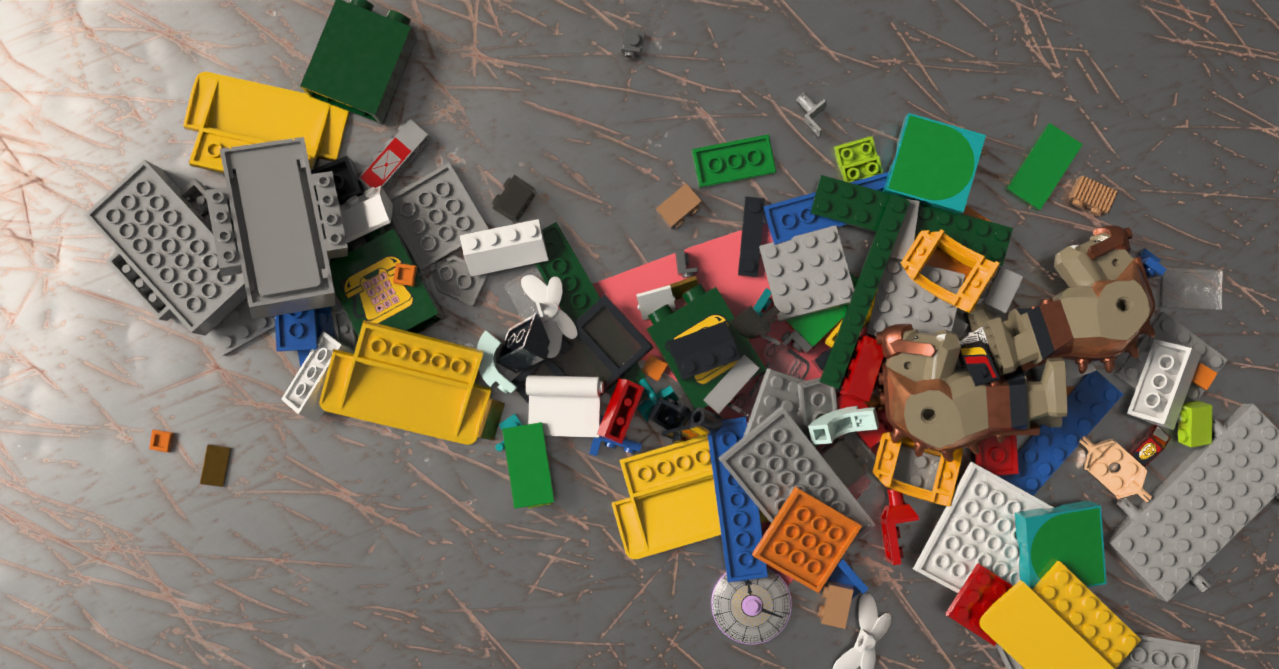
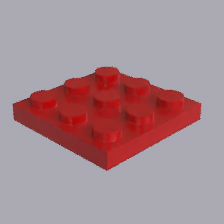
[945,563,1013,646]

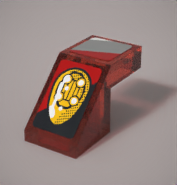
[1129,425,1171,467]

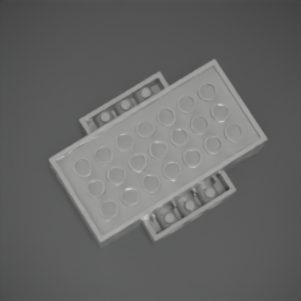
[205,137,348,320]
[84,160,247,336]

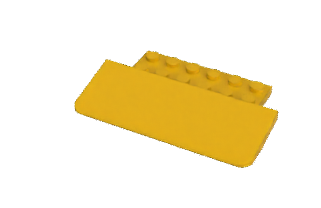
[183,72,349,173]
[319,320,491,445]
[612,435,769,559]
[980,561,1141,669]

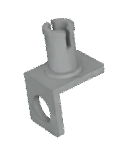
[796,92,827,137]

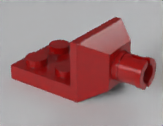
[975,435,1019,475]
[880,489,919,566]

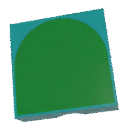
[883,113,986,214]
[1015,500,1107,590]

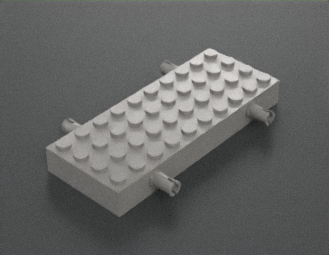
[1104,404,1279,602]

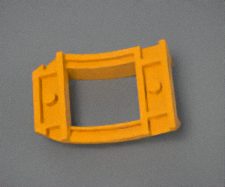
[901,229,1000,313]
[872,432,964,507]

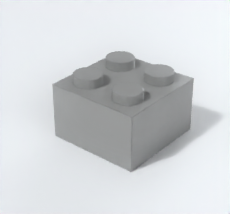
[976,266,1023,315]

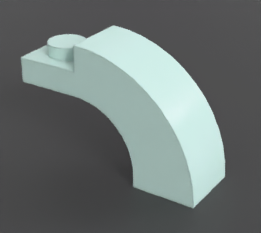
[477,330,518,394]
[808,406,879,445]

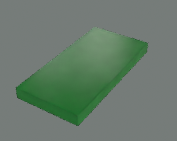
[1006,123,1083,211]
[692,134,777,189]
[786,271,858,347]
[502,422,555,509]

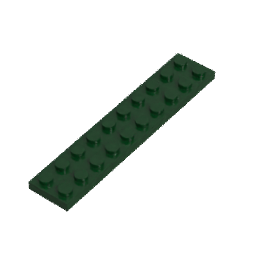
[810,175,1013,267]
[535,222,649,403]

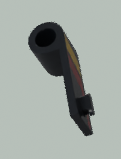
[958,340,1000,386]
[662,407,722,443]

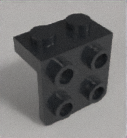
[648,397,692,430]

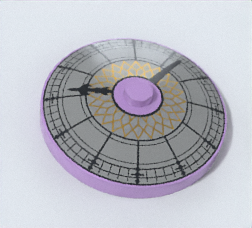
[711,566,792,644]

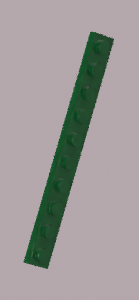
[819,194,911,389]

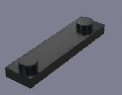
[738,196,765,277]

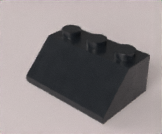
[496,313,550,373]
[668,321,741,380]

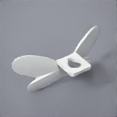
[521,275,577,358]
[833,593,892,669]

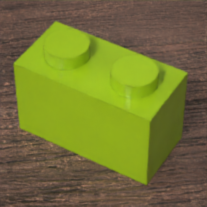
[1178,401,1212,447]

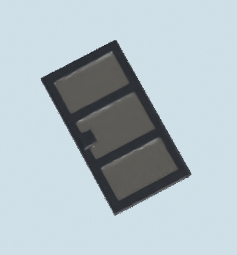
[511,294,654,404]

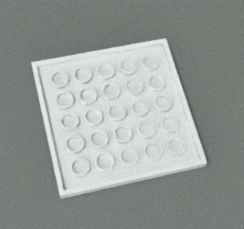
[913,462,1054,593]

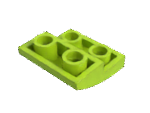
[833,136,883,183]

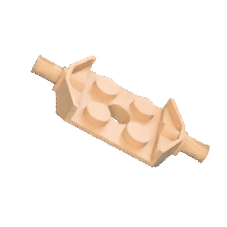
[1079,436,1152,502]

